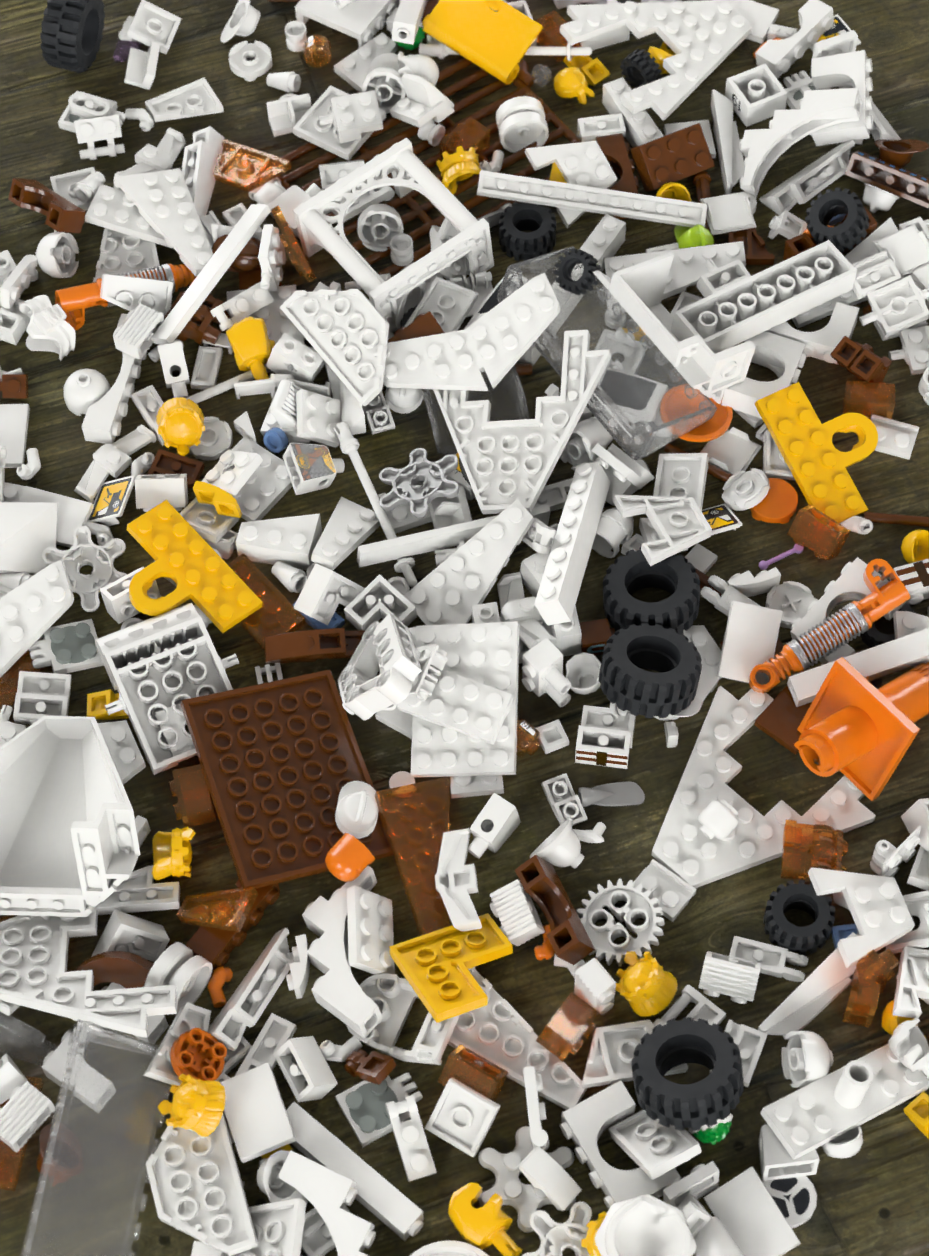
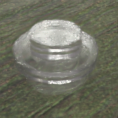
[532,64,551,87]

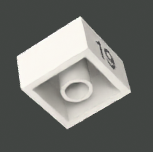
[725,64,788,127]

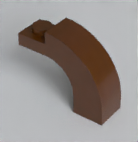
[74,951,154,988]

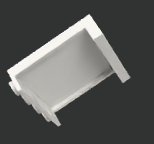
[295,0,401,48]

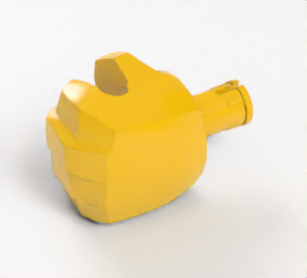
[226,316,276,380]
[448,1183,522,1256]

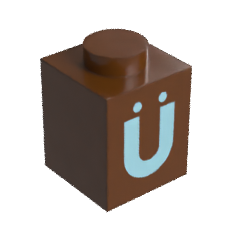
[579,619,615,655]

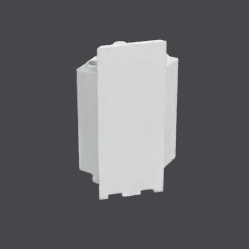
[593,252,756,404]

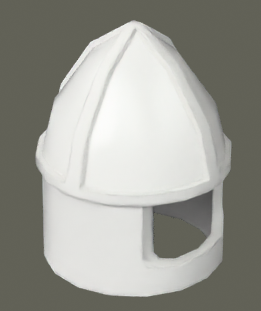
[592,508,634,558]

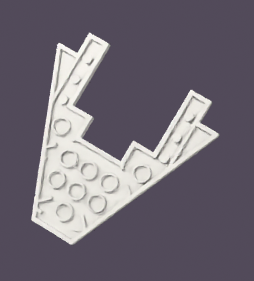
[560,0,752,120]
[433,330,611,514]
[651,686,876,888]
[0,865,180,1037]

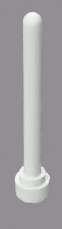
[175,363,271,404]

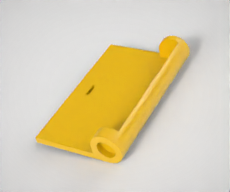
[422,0,543,85]

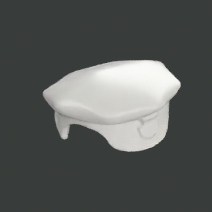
[595,1195,697,1256]

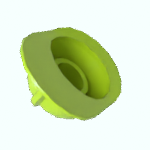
[674,224,714,249]

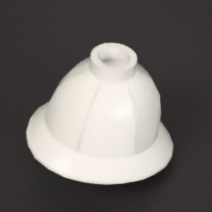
[530,818,584,869]

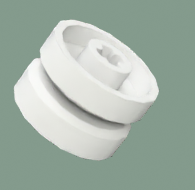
[496,96,549,153]
[144,942,213,1014]

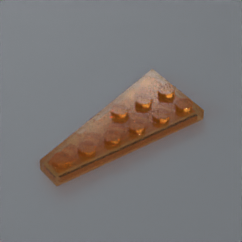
[374,776,450,936]

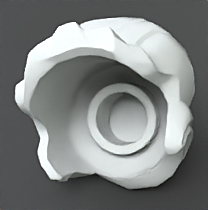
[398,51,439,86]

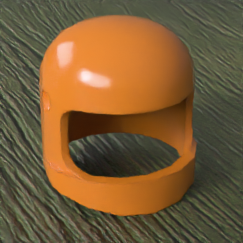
[325,833,375,882]

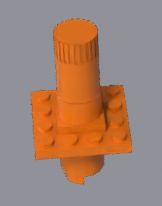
[794,657,929,801]

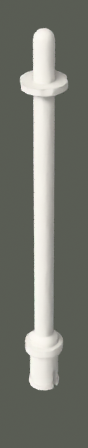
[419,42,592,61]
[334,422,417,587]

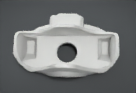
[19,295,76,361]

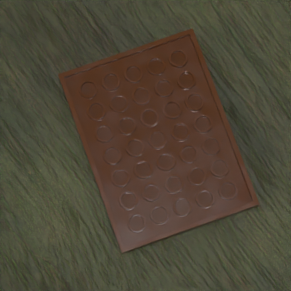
[181,670,397,891]

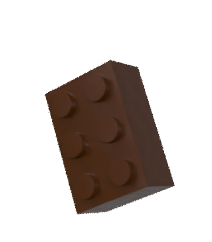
[631,123,715,192]

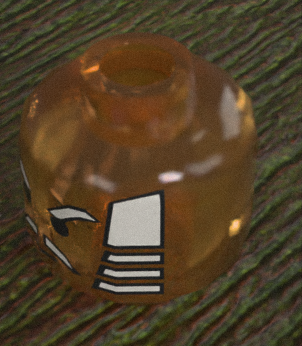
[303,35,332,68]
[516,719,541,757]

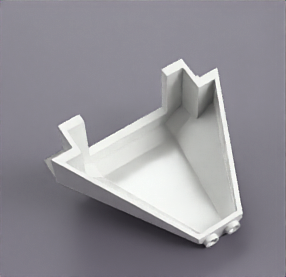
[0,716,140,917]

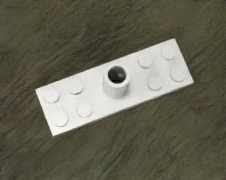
[760,1044,929,1160]

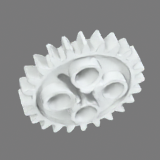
[577,879,665,967]

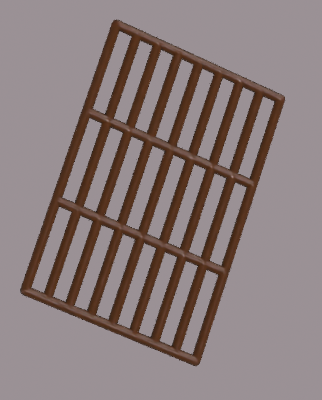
[265,58,581,276]

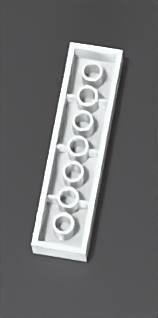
[671,240,857,354]

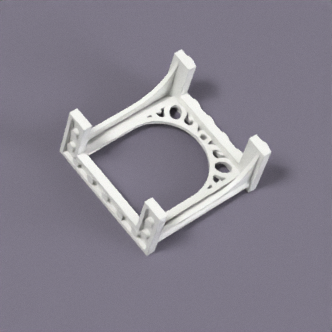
[293,138,494,333]

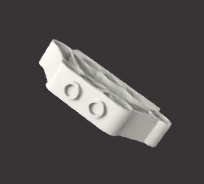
[338,613,422,720]

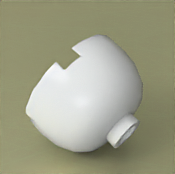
[362,67,406,114]
[357,204,404,251]
[35,232,79,278]
[63,368,111,416]
[781,1031,833,1088]

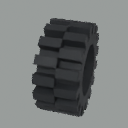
[620,49,662,88]
[554,249,601,295]

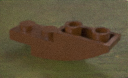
[264,628,365,663]

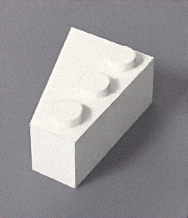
[235,514,322,570]

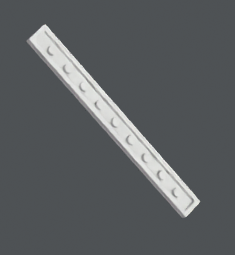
[477,170,708,227]

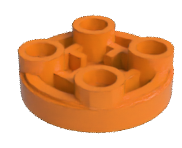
[750,478,798,524]
[170,1028,227,1081]

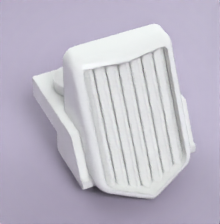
[390,74,455,128]
[430,218,471,280]
[260,380,310,443]
[591,443,655,506]

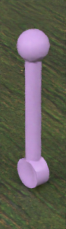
[758,543,804,570]

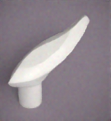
[573,822,606,843]

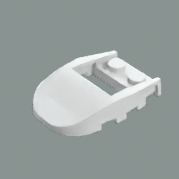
[347,973,460,1065]

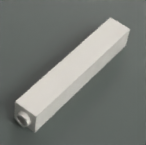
[392,0,428,45]
[787,628,929,707]
[286,1101,424,1241]

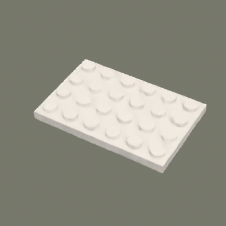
[410,621,519,778]

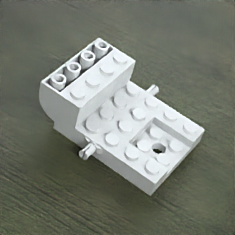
[95,603,239,775]

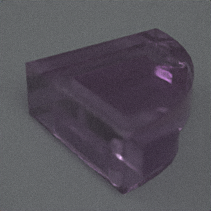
[113,40,140,61]

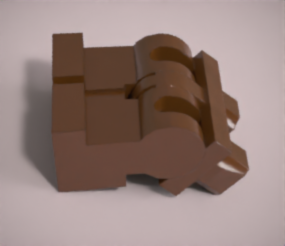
[164,292,231,344]
[830,336,892,388]

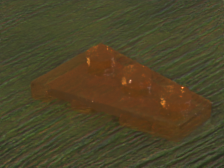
[176,886,258,932]

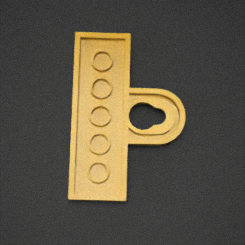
[755,382,878,532]
[127,500,263,633]

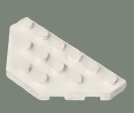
[280,289,389,407]
[146,1112,258,1256]

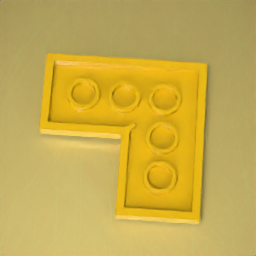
[389,913,513,1023]

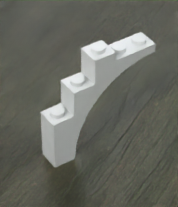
[739,88,863,198]
[302,866,383,1039]
[278,1150,376,1256]

